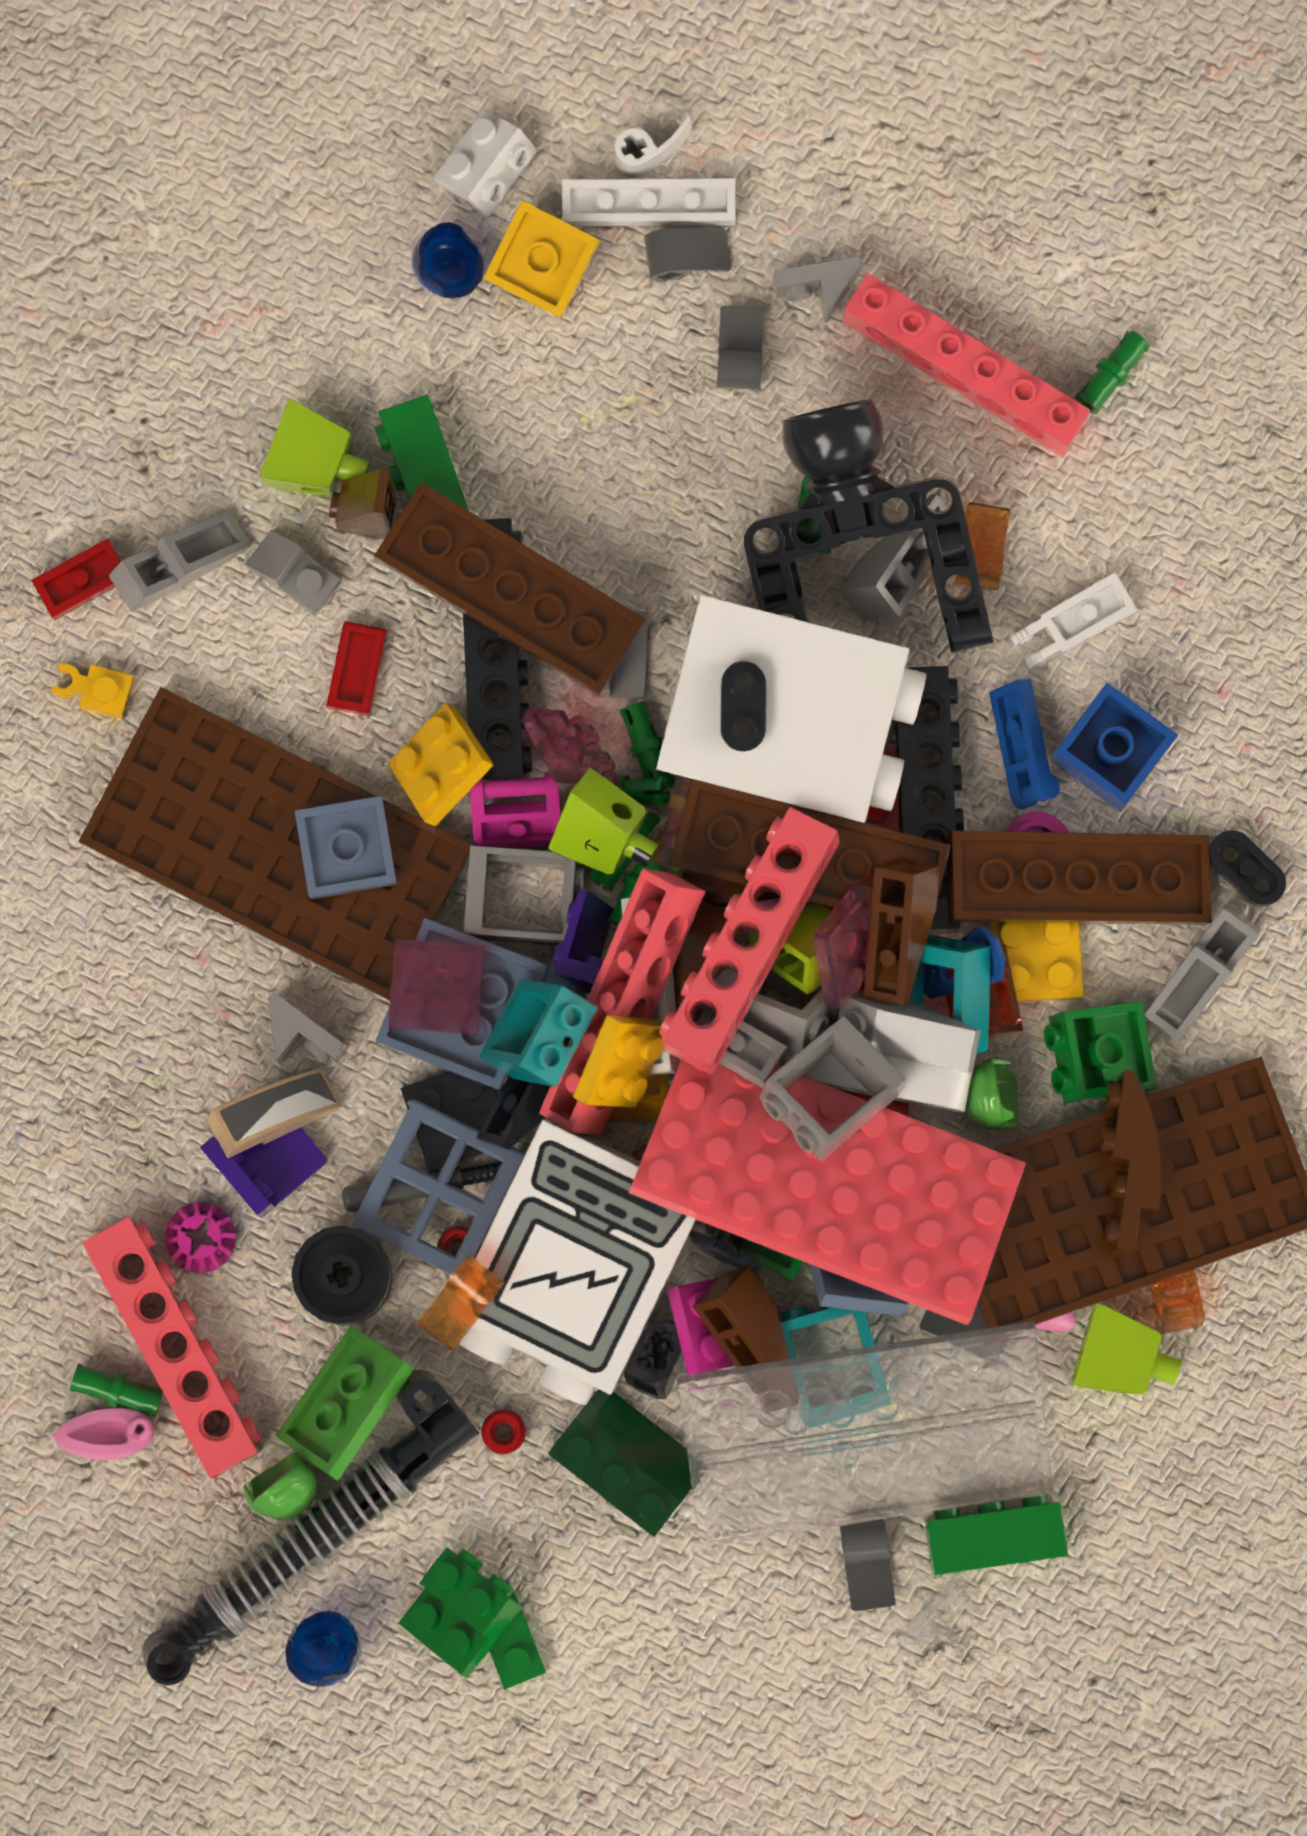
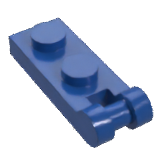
[989,679,1060,810]

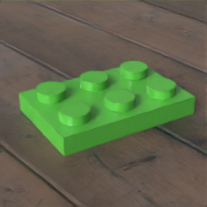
[275,1325,415,1480]

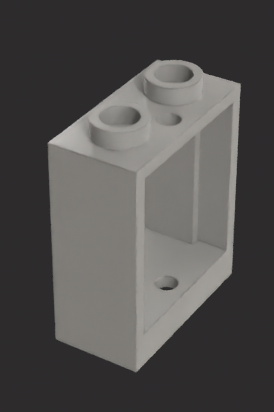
[463,846,585,945]
[714,943,847,1054]
[759,1016,906,1161]

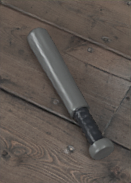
[342,1161,517,1212]

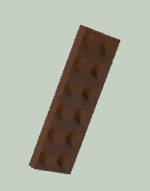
[374,482,646,696]
[669,779,951,917]
[948,831,1212,925]

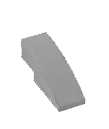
[109,509,252,612]
[1144,903,1262,1041]

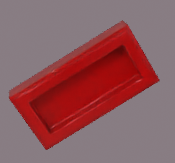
[326,621,387,716]

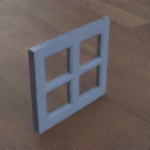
[351,1099,526,1280]

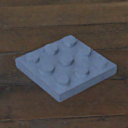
[375,918,549,1091]

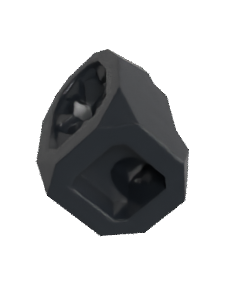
[624,1320,684,1399]

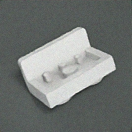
[433,110,536,217]

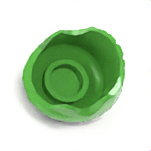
[965,1057,1019,1130]
[243,1452,317,1520]

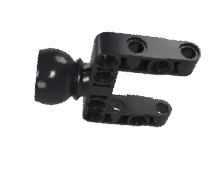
[744,399,994,653]

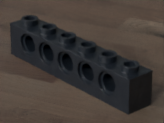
[463,518,532,781]
[895,666,964,934]

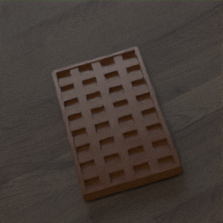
[78,687,473,1002]
[977,1057,1307,1341]

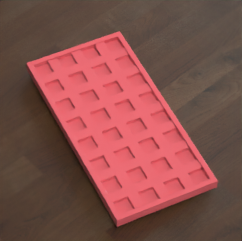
[629,1059,1026,1325]

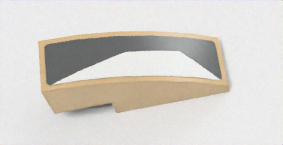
[207,1068,342,1158]

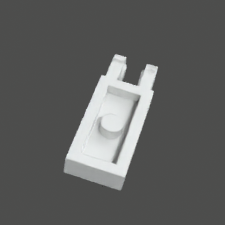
[1011,572,1137,669]

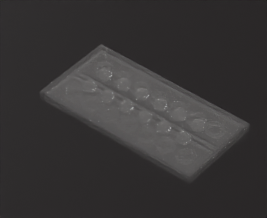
[677,1321,1054,1548]

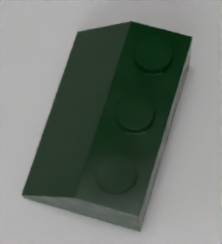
[548,1389,709,1537]

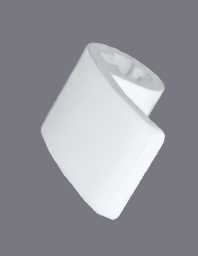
[614,115,692,178]

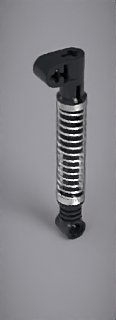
[142,1369,479,1686]

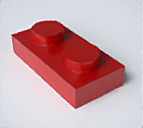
[31,538,121,621]

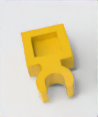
[51,664,135,720]

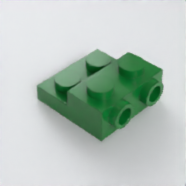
[1044,1002,1157,1104]
[398,1547,522,1679]

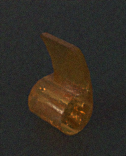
[954,502,1010,591]
[418,1255,505,1350]

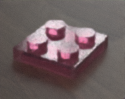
[813,883,872,1010]
[388,939,485,1036]

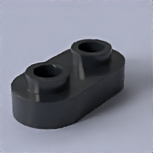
[720,661,766,752]
[1209,830,1286,907]

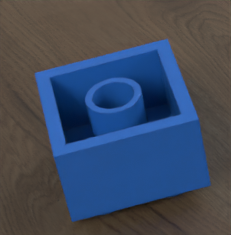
[1050,683,1178,812]

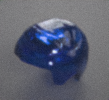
[412,222,484,299]
[285,1610,362,1687]

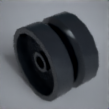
[291,1225,393,1327]

